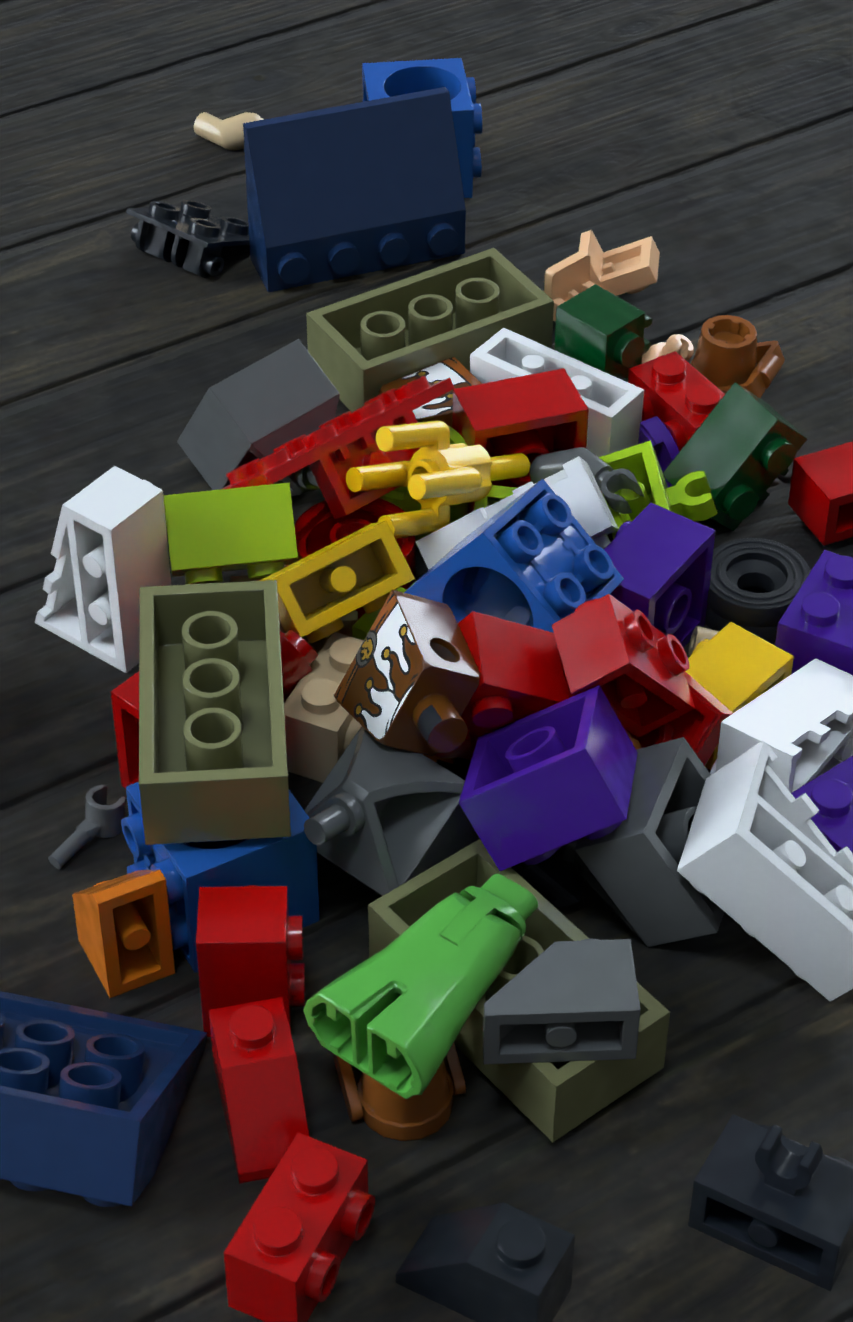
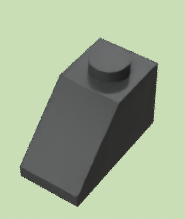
[483,939,641,1064]

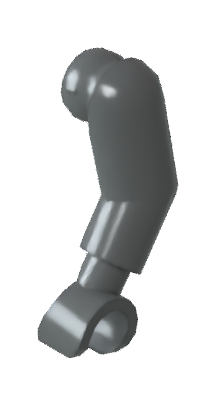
[529,447,644,514]

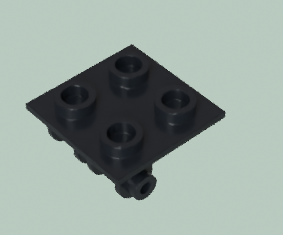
[126,200,249,278]

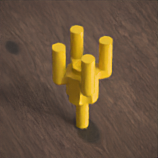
[346,420,530,539]

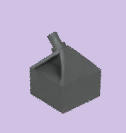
[177,339,340,496]
[304,726,479,897]
[557,737,725,947]

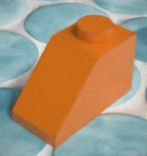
[72,869,175,998]

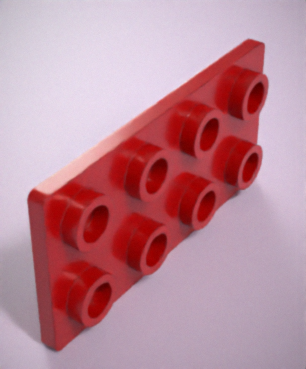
[220,376,455,519]

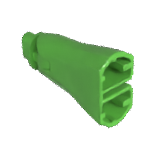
[303,874,538,1099]

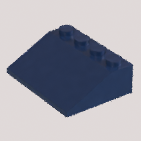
[243,87,466,292]
[0,991,207,1207]

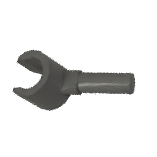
[48,785,126,869]

